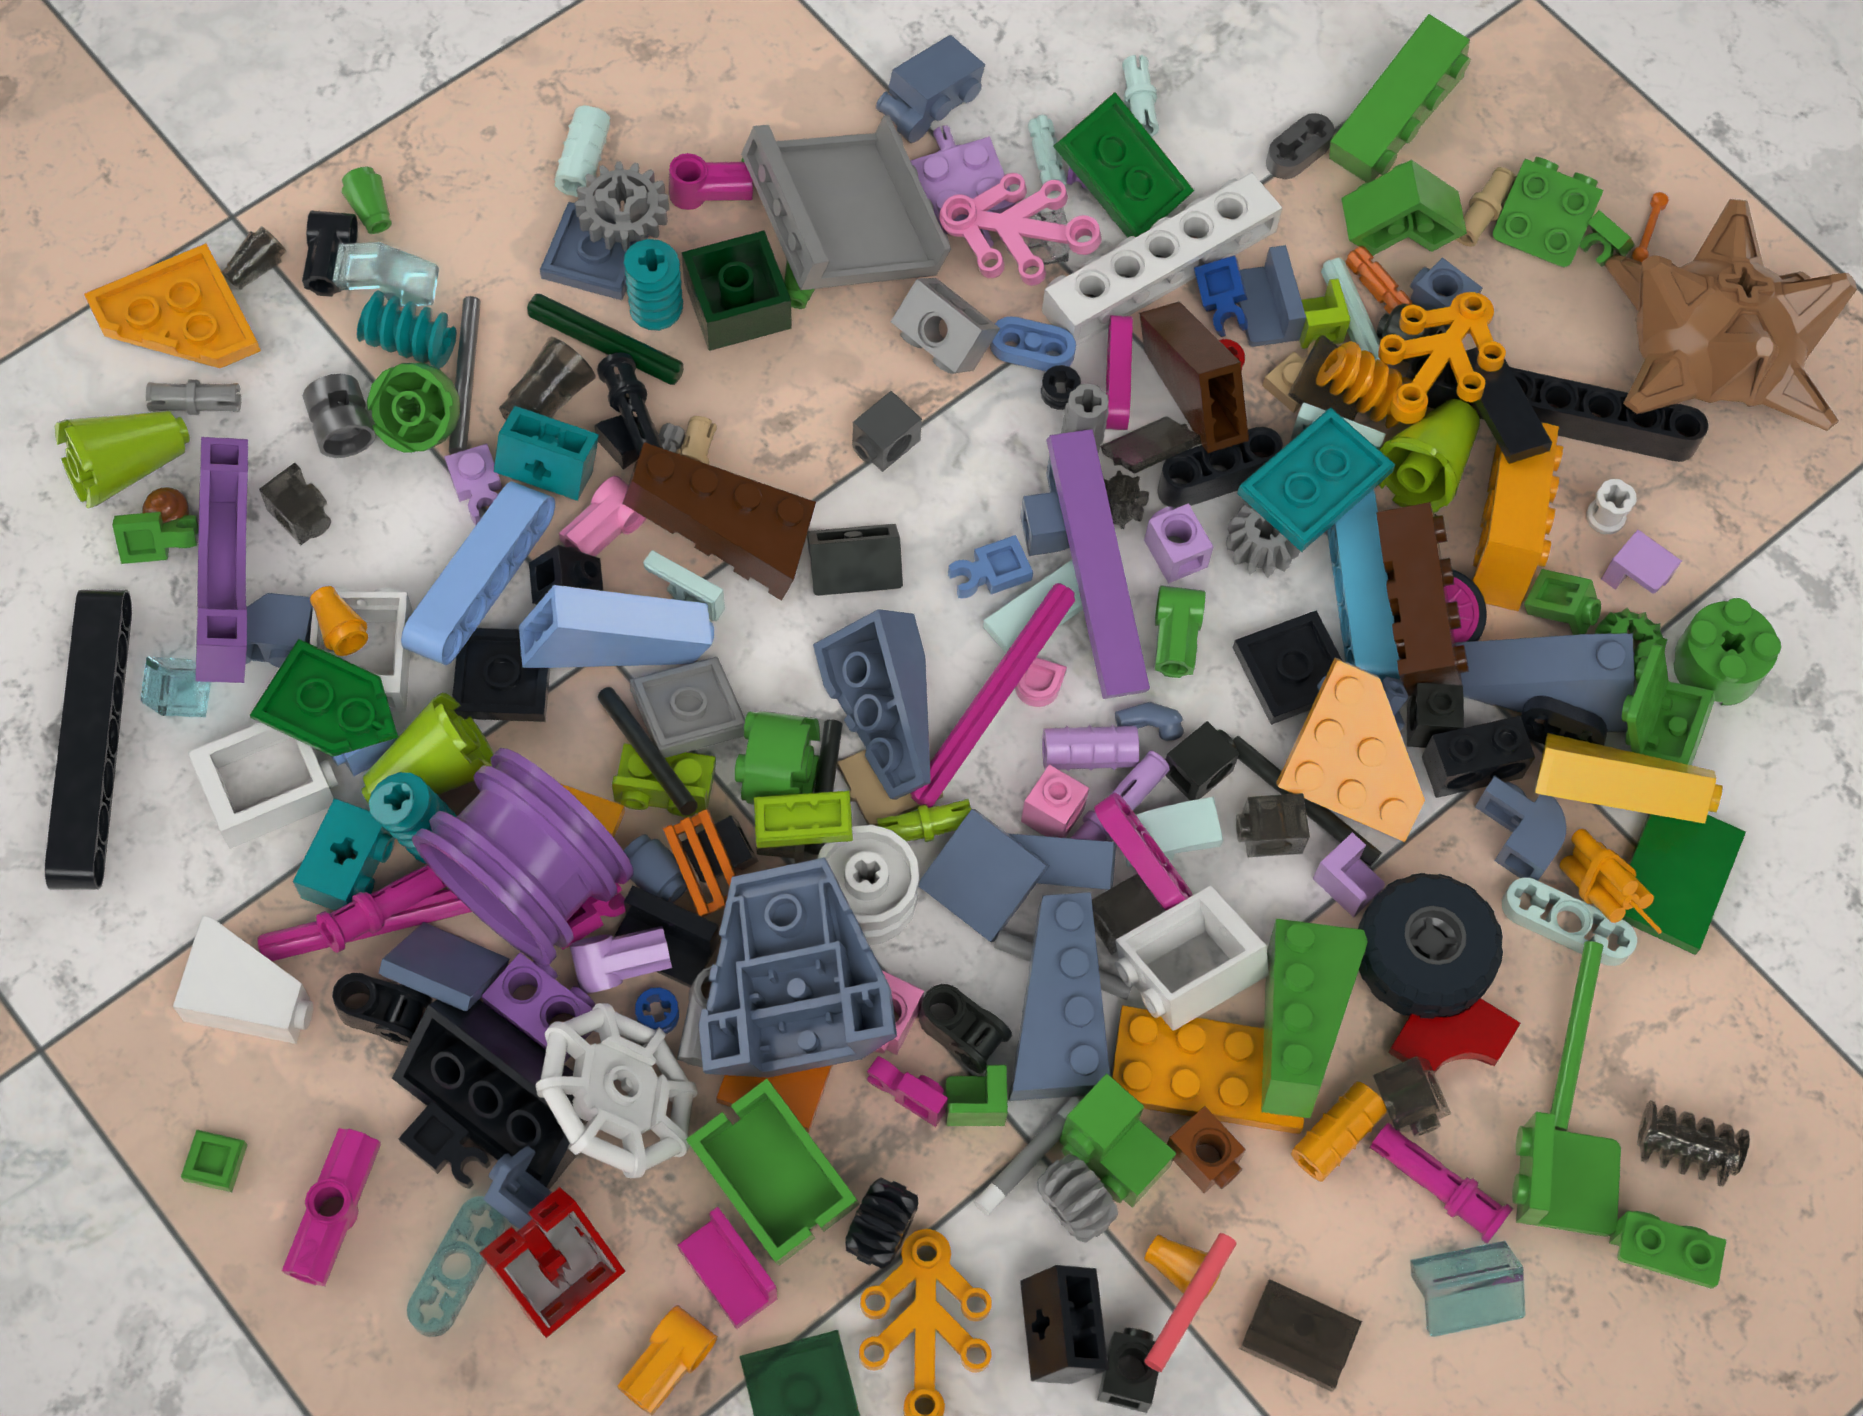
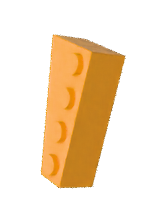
[1472,422,1563,611]

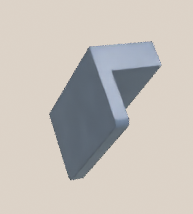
[1238,245,1306,347]

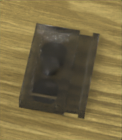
[1239,1279,1362,1392]

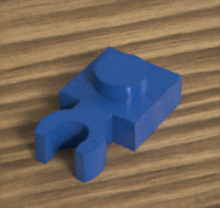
[1194,255,1248,337]

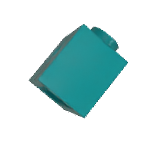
[494,406,599,501]
[293,798,395,911]

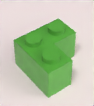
[1341,160,1467,255]
[1059,1073,1176,1208]

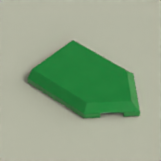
[250,639,398,757]

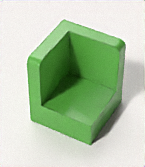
[946,1065,1008,1126]

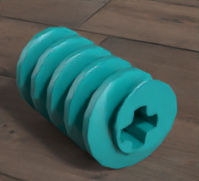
[624,239,683,331]
[357,290,457,369]
[369,772,457,864]

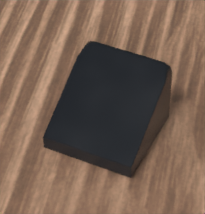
[594,415,646,470]

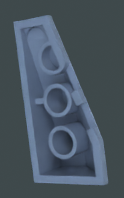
[813,609,931,800]
[1456,633,1635,733]

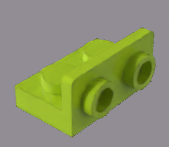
[612,743,716,817]

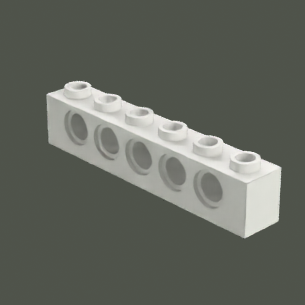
[1042,172,1282,346]

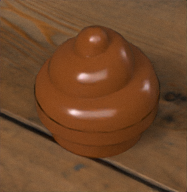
[142,487,189,523]

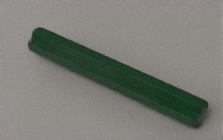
[527,294,684,385]

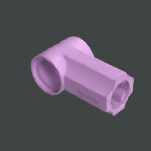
[569,926,672,993]

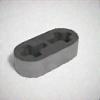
[1266,113,1335,179]

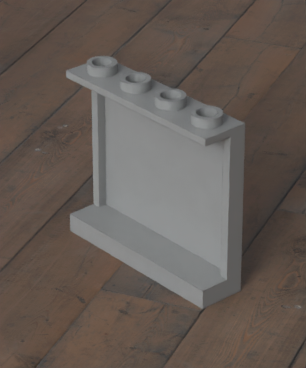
[741,115,951,290]

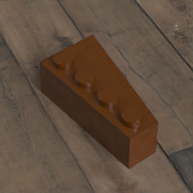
[622,442,816,601]
[1376,502,1469,696]

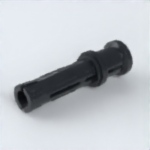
[597,353,663,456]

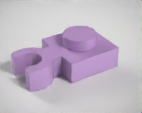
[444,444,502,525]

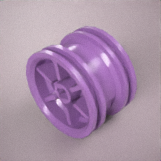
[412,748,634,966]

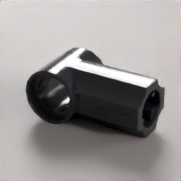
[302,210,358,297]

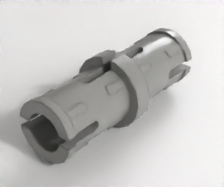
[146,380,241,415]

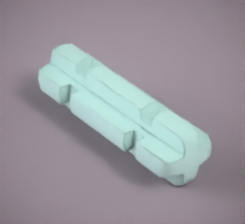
[1028,115,1067,193]

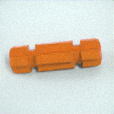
[1346,246,1412,314]

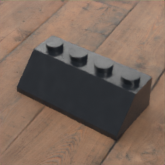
[392,1000,588,1189]

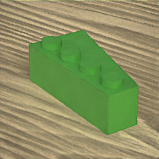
[1329,14,1471,183]
[1261,919,1368,1118]

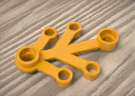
[1378,292,1506,424]
[859,1229,992,1416]

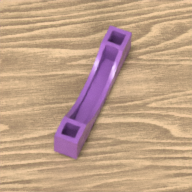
[195,437,248,683]

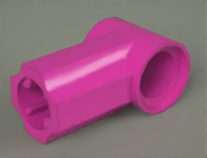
[669,153,753,210]

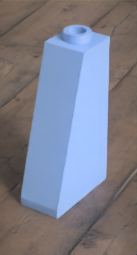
[519,585,714,668]

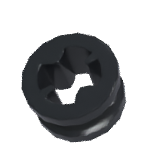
[1041,365,1081,410]

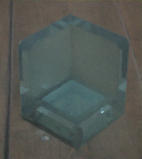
[141,657,211,717]

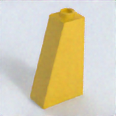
[1535,733,1723,824]

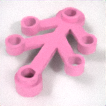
[939,173,1102,286]

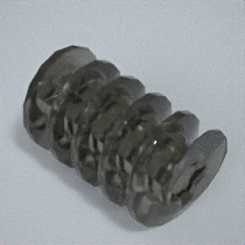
[1637,1100,1750,1187]

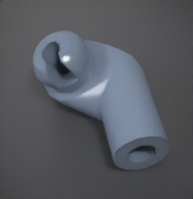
[1115,702,1184,741]

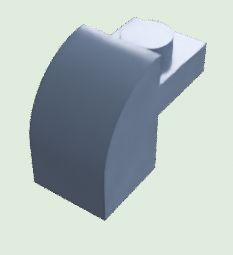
[1020,455,1070,556]
[1475,776,1566,880]

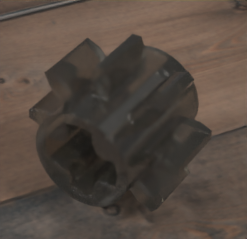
[1104,470,1149,529]

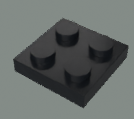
[1233,610,1342,725]
[452,628,550,722]

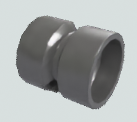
[302,374,376,458]

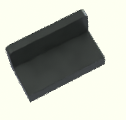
[807,524,903,596]

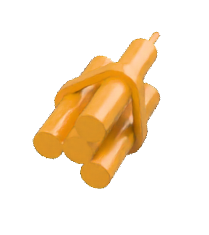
[1559,829,1662,934]

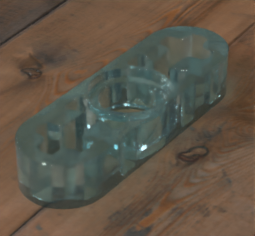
[407,1196,505,1337]

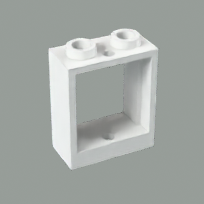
[310,587,413,711]
[188,722,338,849]
[1115,886,1269,1031]

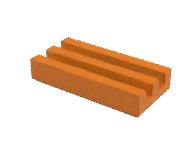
[663,809,737,917]

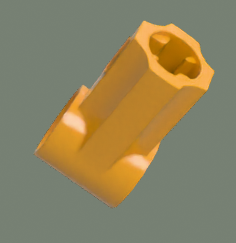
[617,1305,718,1416]

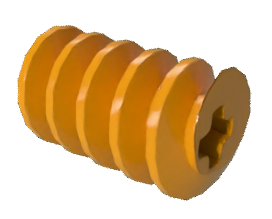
[1315,341,1414,429]

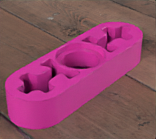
[1106,315,1133,430]
[1094,792,1193,911]

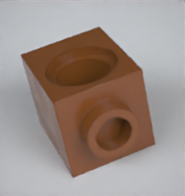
[1167,1106,1246,1193]

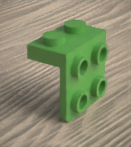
[1493,157,1604,267]
[1621,644,1715,765]
[1512,1112,1621,1237]

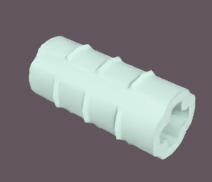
[554,105,610,197]

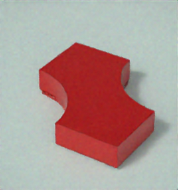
[1388,998,1521,1078]

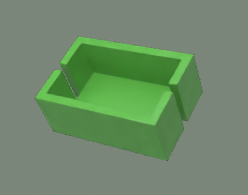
[686,1079,860,1266]

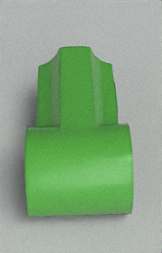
[1154,585,1206,678]

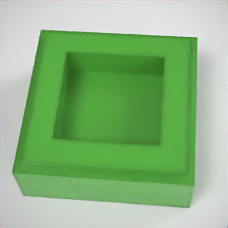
[181,1130,248,1192]

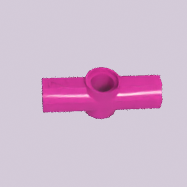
[282,1128,381,1287]

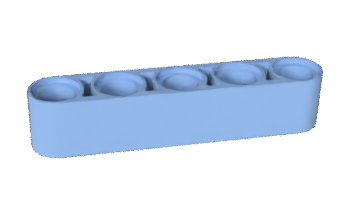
[401,481,555,665]

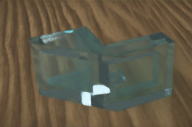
[332,242,439,307]

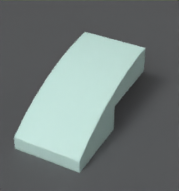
[1125,797,1223,867]

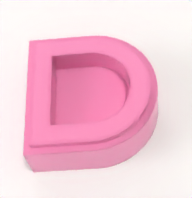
[1015,657,1067,707]

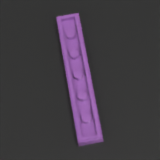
[1046,429,1150,699]

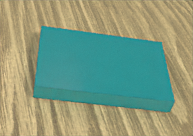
[1237,407,1395,552]

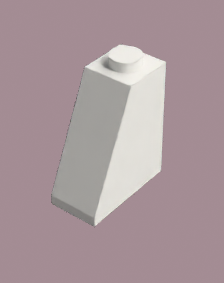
[173,916,313,1044]

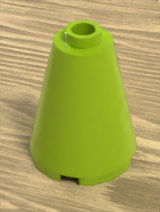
[1379,399,1480,513]
[54,411,190,509]
[361,693,494,804]

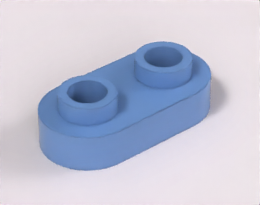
[990,316,1076,371]

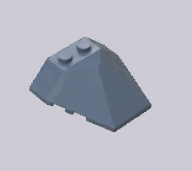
[699,857,897,1078]

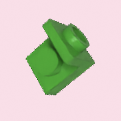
[1524,569,1601,635]

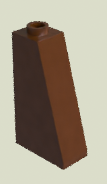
[1139,301,1249,453]

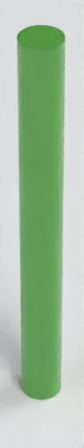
[1550,941,1604,1131]

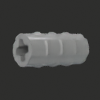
[1061,383,1109,453]

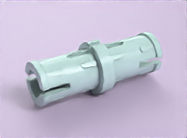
[1122,55,1159,137]

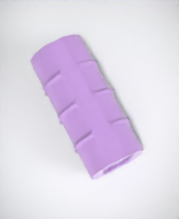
[1042,724,1139,771]

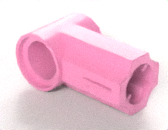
[559,476,646,557]

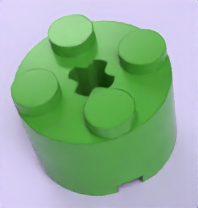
[1673,598,1781,706]
[735,711,820,804]

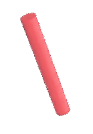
[1144,1233,1237,1372]

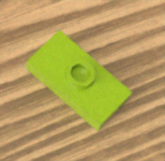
[754,791,853,848]

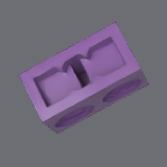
[481,953,595,1064]

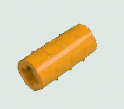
[1291,1081,1388,1182]

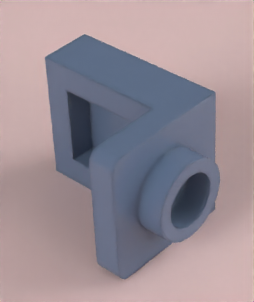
[483,1145,552,1229]

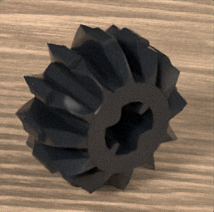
[845,1178,918,1269]

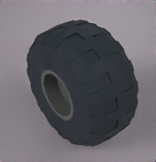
[1358,873,1503,1019]

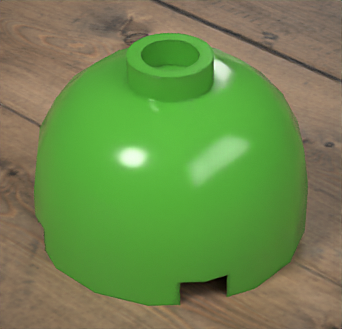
[367,363,460,453]

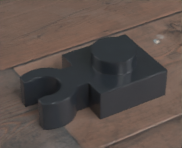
[398,1101,491,1189]

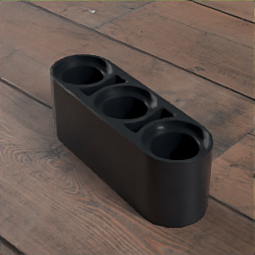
[1157,426,1283,509]

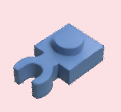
[948,535,1033,598]

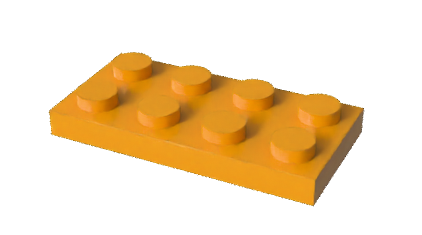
[1111,1005,1304,1134]

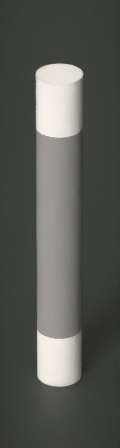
[974,1096,1080,1215]

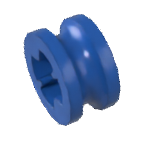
[635,987,679,1034]

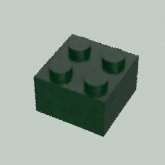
[681,230,792,351]

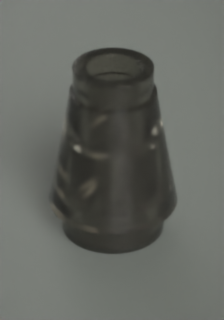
[221,226,286,290]

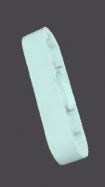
[1502,878,1637,966]

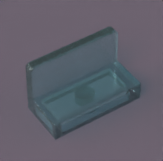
[1410,1241,1525,1337]

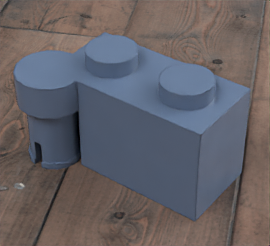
[876,34,985,143]

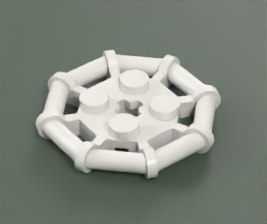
[535,1003,698,1178]

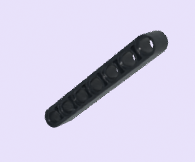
[1406,354,1709,462]
[45,590,132,890]

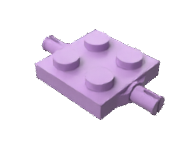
[910,125,1016,248]

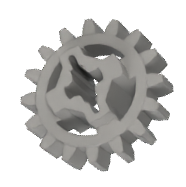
[575,161,669,251]

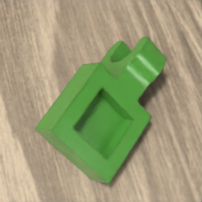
[112,512,199,564]

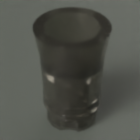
[498,337,596,420]

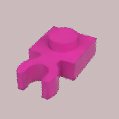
[867,1056,948,1127]

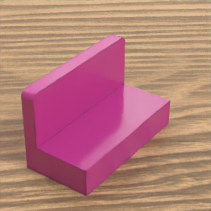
[678,1207,777,1330]

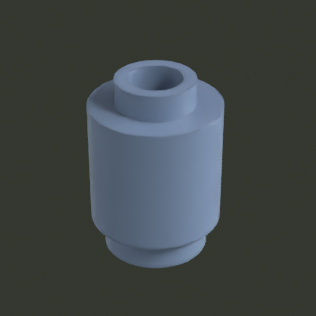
[624,834,688,903]

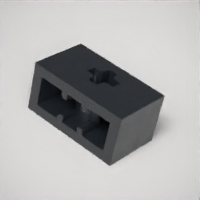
[1020,1265,1109,1384]

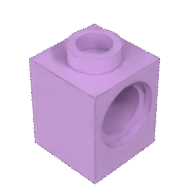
[1144,503,1213,584]

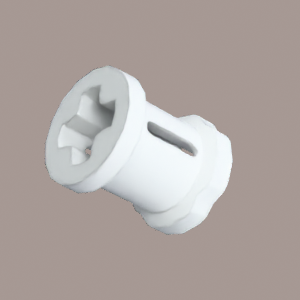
[1586,479,1637,535]

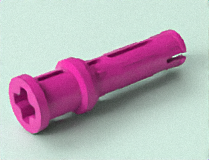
[316,865,447,953]
[1369,1122,1513,1244]

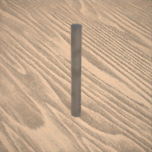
[449,296,481,454]

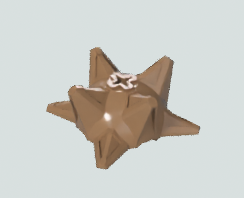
[1605,199,1857,431]

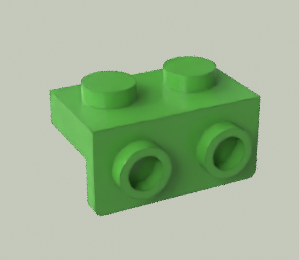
[1609,1211,1726,1289]

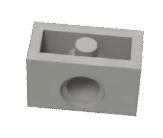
[891,278,1000,374]

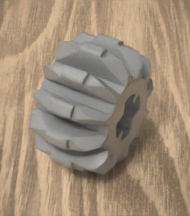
[1226,504,1300,578]
[1037,1154,1118,1243]

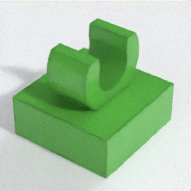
[1580,210,1635,267]

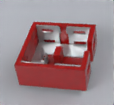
[479,1187,626,1338]

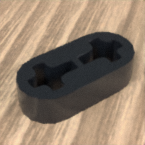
[1521,695,1608,746]

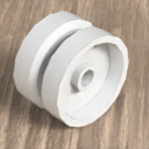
[817,825,919,945]

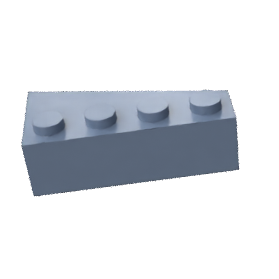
[1009,892,1110,1101]

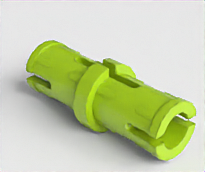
[877,799,971,842]

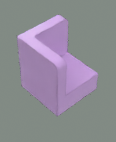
[1601,530,1682,593]
[1313,832,1385,918]

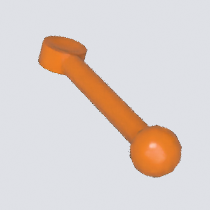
[1632,192,1669,262]

